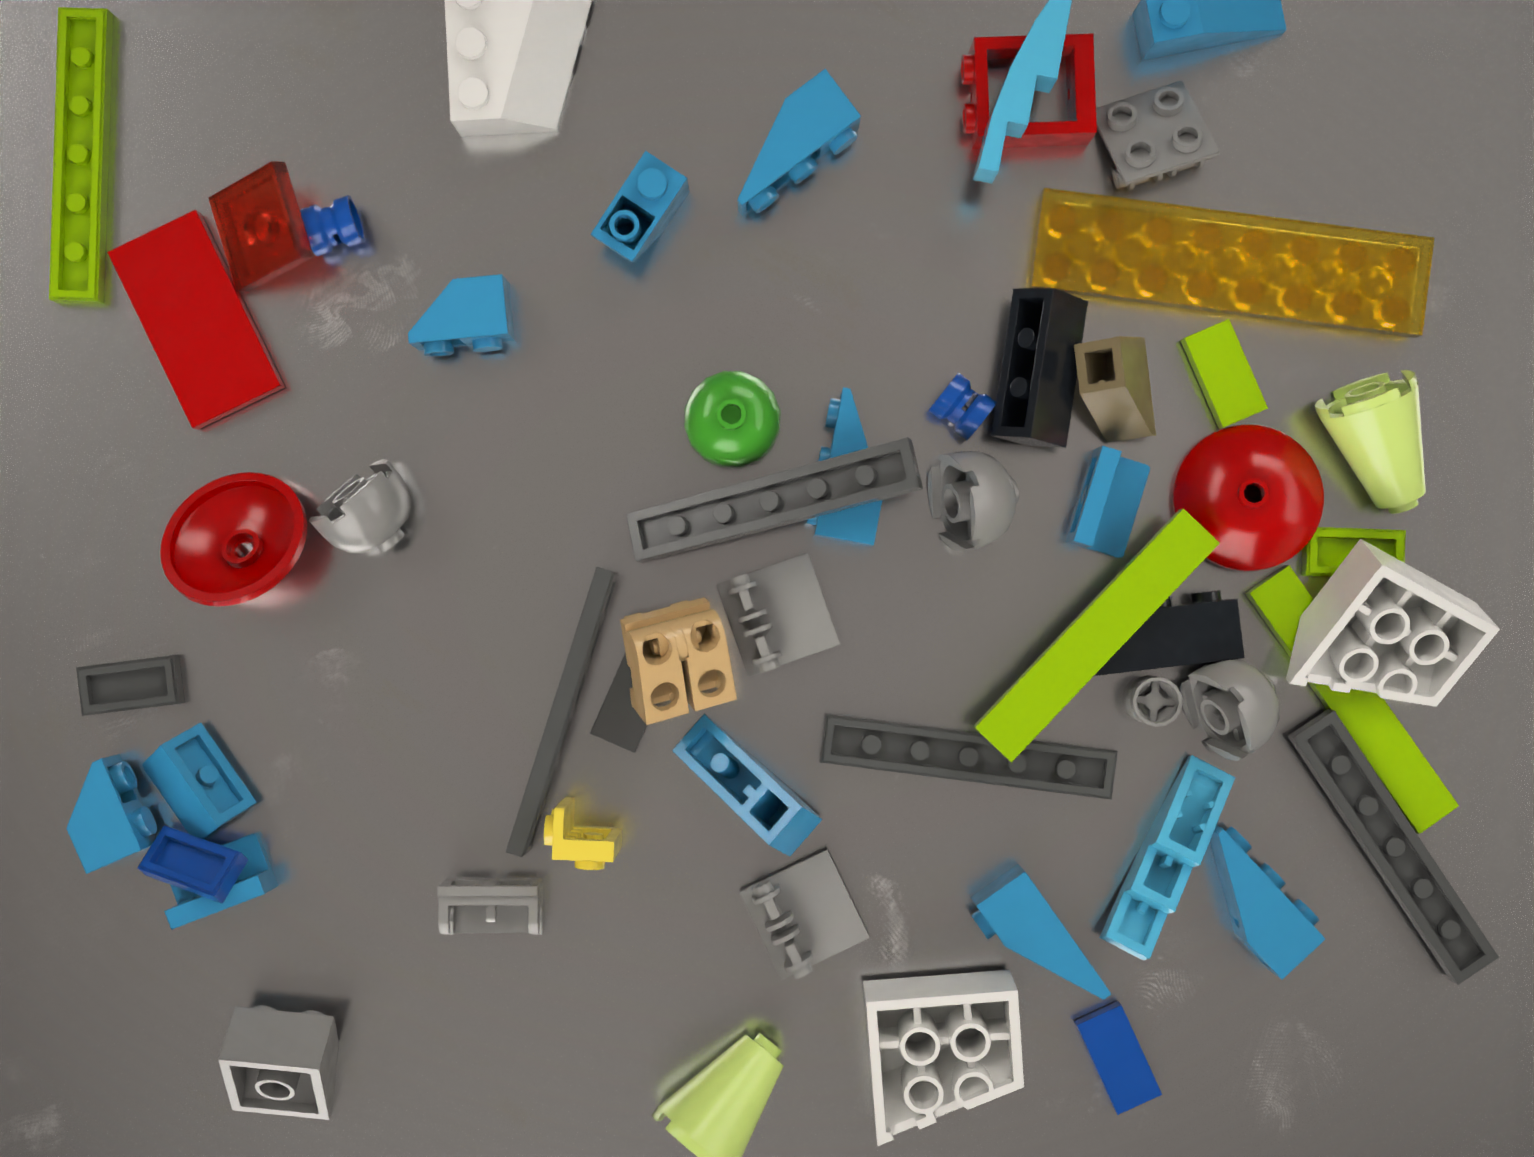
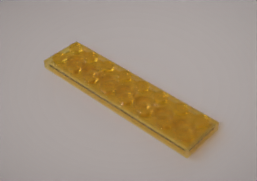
[1029,188,1435,338]

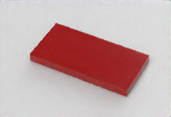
[107,209,285,430]

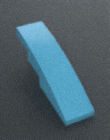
[973,0,1072,184]
[1099,755,1236,960]

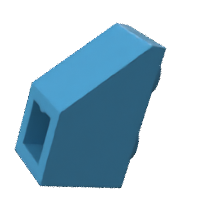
[591,151,690,263]
[408,274,515,357]
[66,754,157,874]

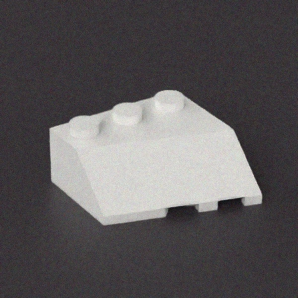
[444,0,594,137]
[1286,539,1500,707]
[863,970,1024,1146]

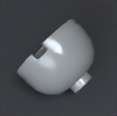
[927,451,1019,552]
[309,458,411,554]
[1180,659,1280,761]

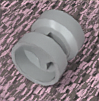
[1123,675,1183,727]

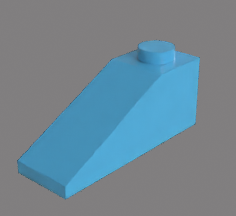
[1132,0,1287,61]
[672,714,822,856]
[971,864,1111,1000]

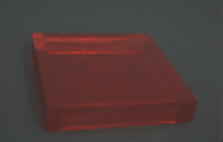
[208,161,314,291]

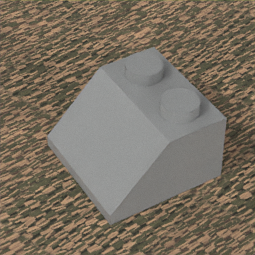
[218,1005,339,1120]

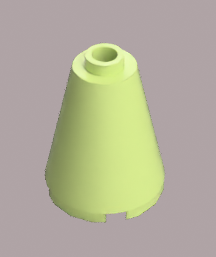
[1315,370,1426,514]
[651,1033,784,1157]

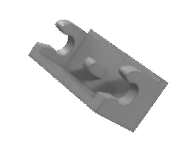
[437,878,544,935]

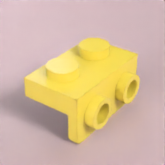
[544,797,622,870]

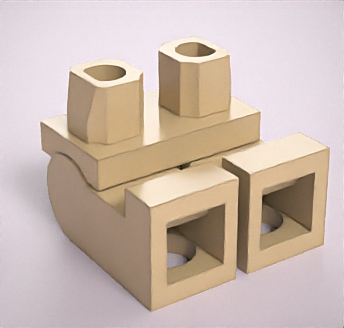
[620,597,737,725]

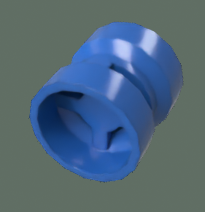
[300,195,365,257]
[928,372,996,441]

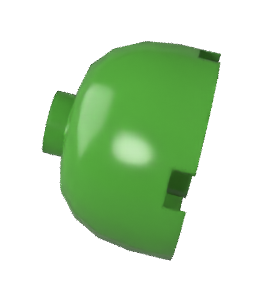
[684,371,781,469]

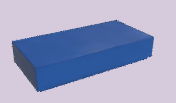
[137,825,248,904]
[1074,1001,1162,1115]

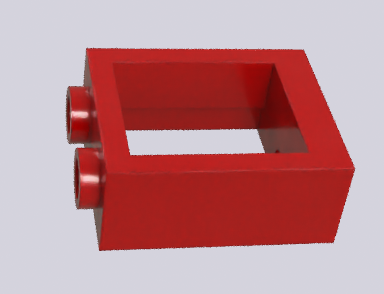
[961,33,1097,149]

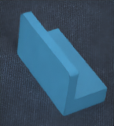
[1065,446,1150,558]
[142,722,257,840]
[164,833,278,930]

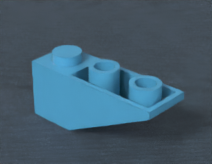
[737,69,861,216]
[807,387,882,547]
[1210,825,1325,980]

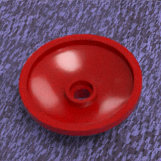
[1172,425,1324,571]
[160,472,308,607]

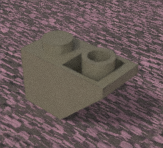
[1074,336,1156,442]

